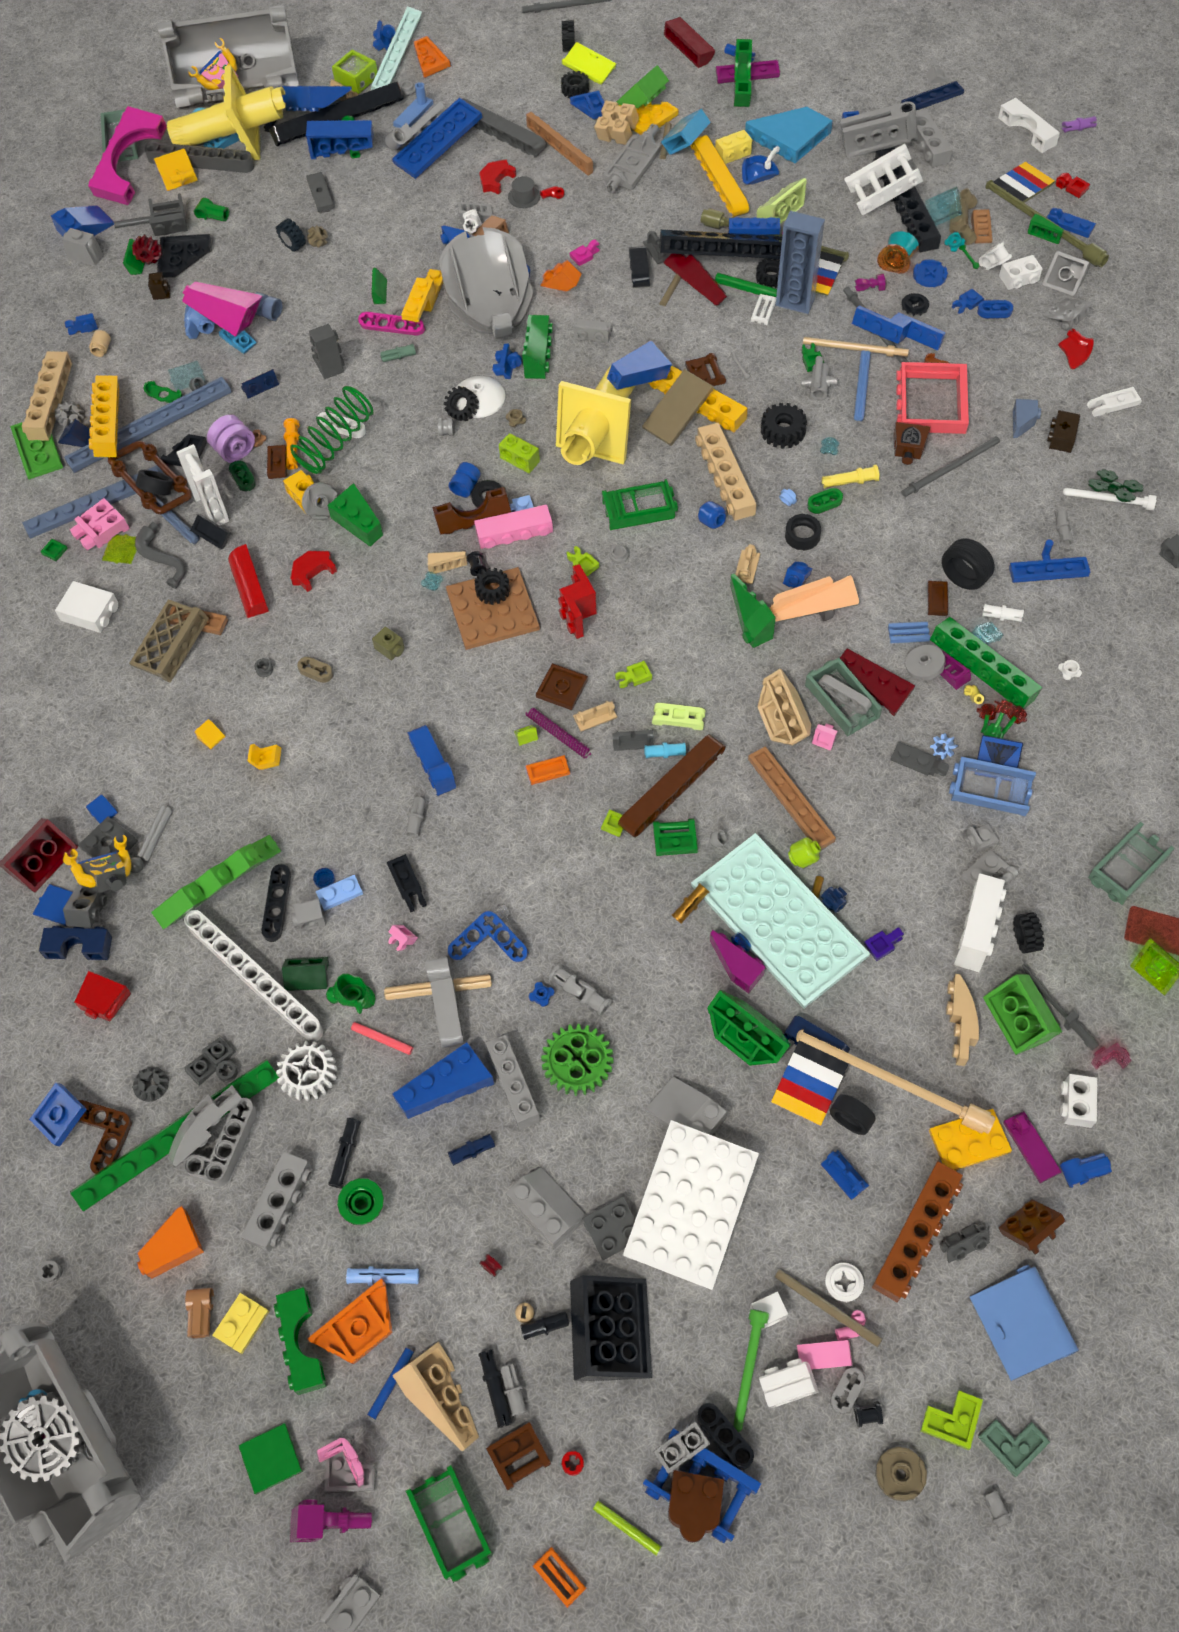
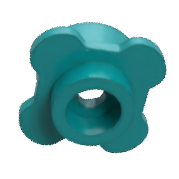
[945,232,965,252]

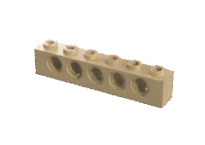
[22,351,72,441]
[695,423,756,521]

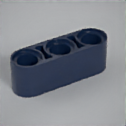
[783,1016,850,1053]

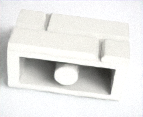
[759,1359,819,1408]

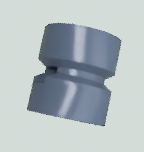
[255,292,282,321]

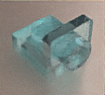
[972,622,1003,644]

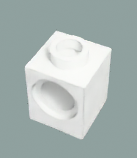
[749,1292,788,1330]

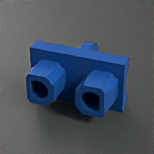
[373,20,395,51]
[492,343,522,379]

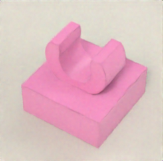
[812,723,837,751]
[388,925,418,951]

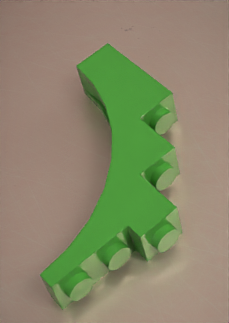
[151,835,281,930]

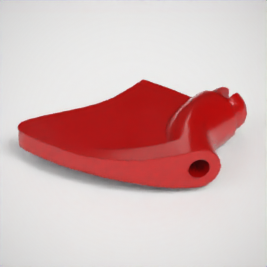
[1058,328,1094,369]

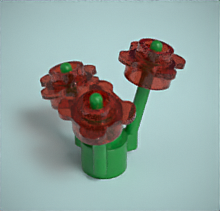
[976,699,1027,739]

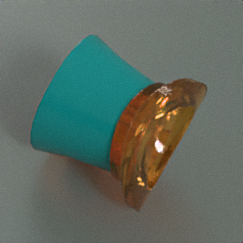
[877,231,919,274]

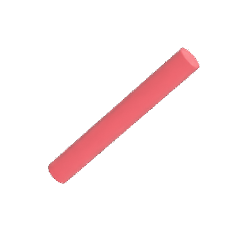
[351,1022,413,1055]

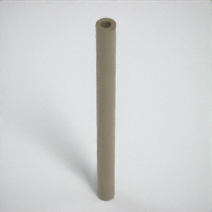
[775,1269,883,1347]

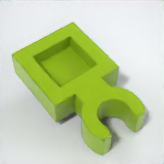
[566,546,599,576]
[615,661,652,688]

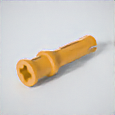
[283,418,300,470]

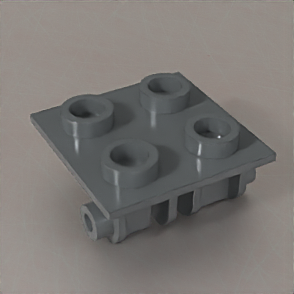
[582,1196,635,1260]

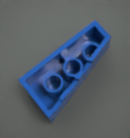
[306,120,374,159]
[392,1042,494,1119]

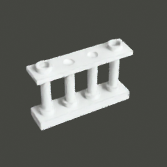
[844,144,923,215]
[176,444,229,526]

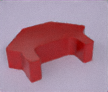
[479,159,516,195]
[290,551,337,592]

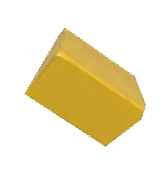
[195,719,225,750]

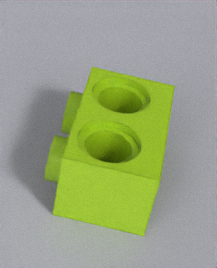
[499,433,540,474]

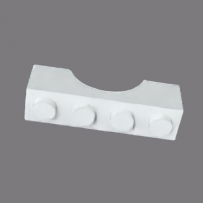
[998,98,1060,153]

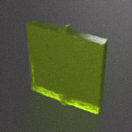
[102,534,136,564]

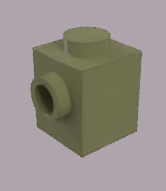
[372,626,404,661]

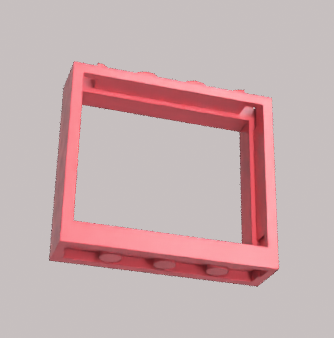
[896,362,969,434]

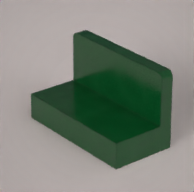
[282,957,329,991]

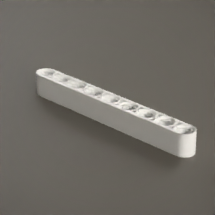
[184,910,323,1042]

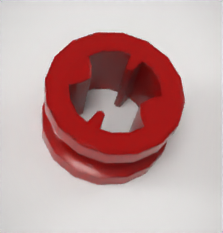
[561,1451,584,1476]

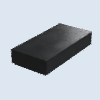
[190,514,231,549]

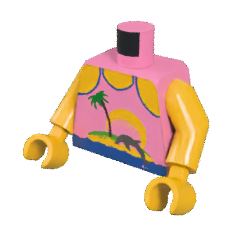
[188,38,238,90]

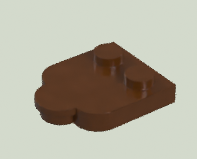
[668,1470,724,1543]

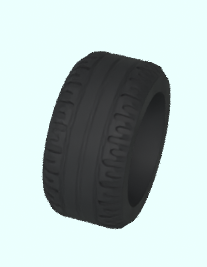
[941,538,995,590]

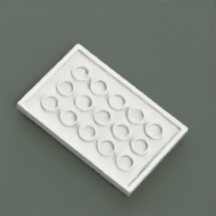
[623,1120,759,1290]

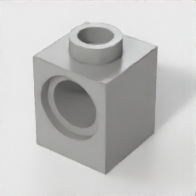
[292,899,326,932]

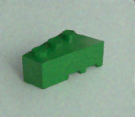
[327,483,383,547]

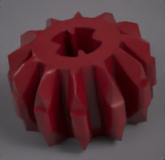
[132,234,162,265]

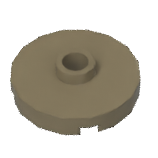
[875,1447,927,1502]

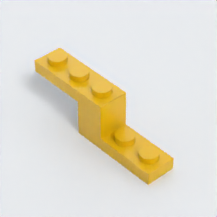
[401,269,443,322]

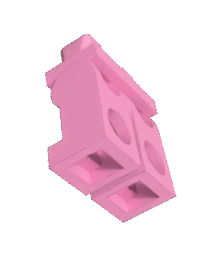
[70,498,130,551]

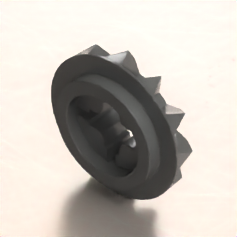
[132,1066,169,1102]

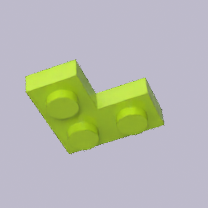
[920,1391,983,1450]

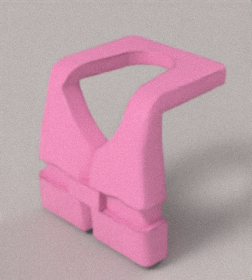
[317,1438,364,1487]

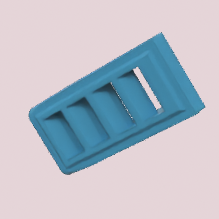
[203,133,239,149]

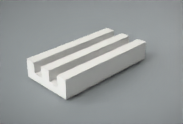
[751,294,776,325]

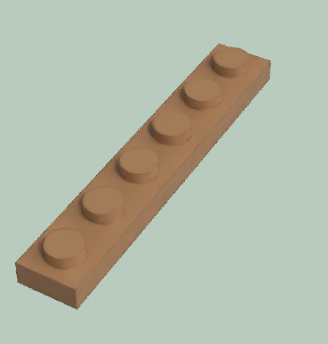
[526,112,593,176]
[748,746,836,850]

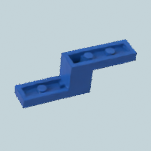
[728,217,780,235]
[852,305,946,351]

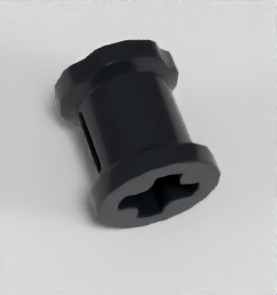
[467,551,487,576]
[853,1401,883,1428]

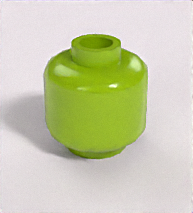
[788,837,821,868]

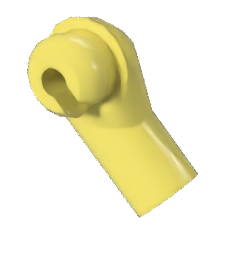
[964,685,984,704]

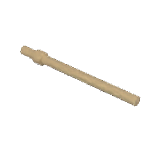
[803,337,909,357]

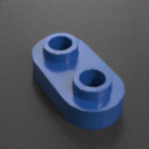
[977,300,1014,318]

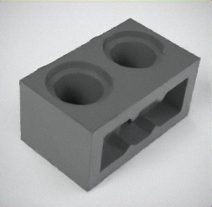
[63,884,107,928]

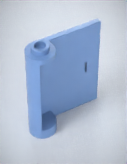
[970,1265,1079,1381]

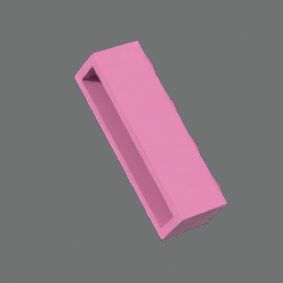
[474,504,553,549]

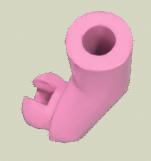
[835,1310,866,1341]

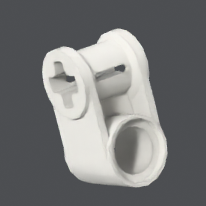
[979,241,1012,270]

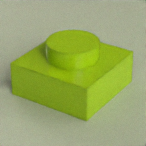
[601,809,623,837]

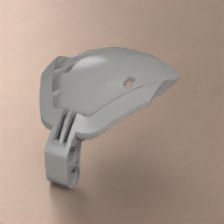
[439,227,533,338]

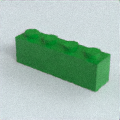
[522,315,553,379]

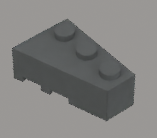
[309,324,345,380]

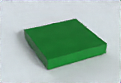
[238,1423,303,1495]

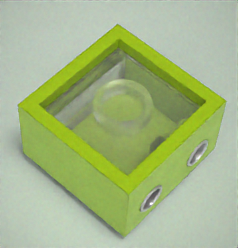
[332,50,377,94]

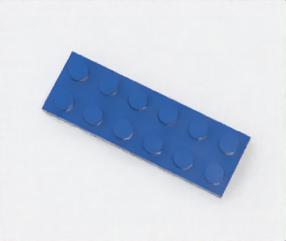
[392,98,483,179]

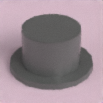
[508,176,540,209]

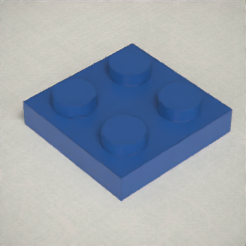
[29,1083,87,1147]

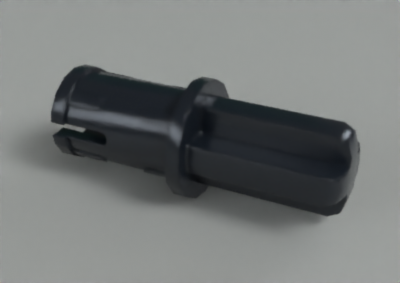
[520,1312,569,1340]

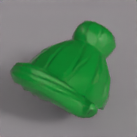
[326,974,376,1014]

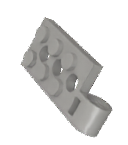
[385,101,444,150]

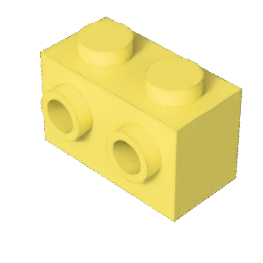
[715,130,752,164]

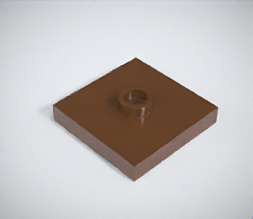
[536,663,588,710]

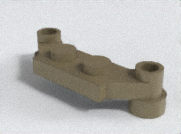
[949,188,978,245]

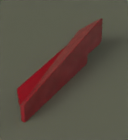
[664,253,727,305]

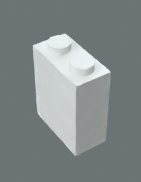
[55,581,118,633]

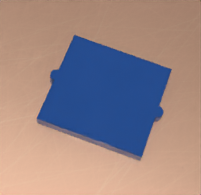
[32,884,73,926]

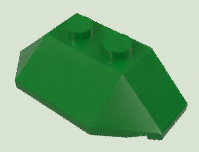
[707,990,791,1066]

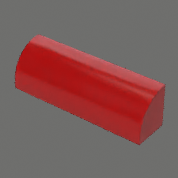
[228,544,269,618]

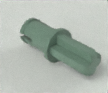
[380,343,416,362]

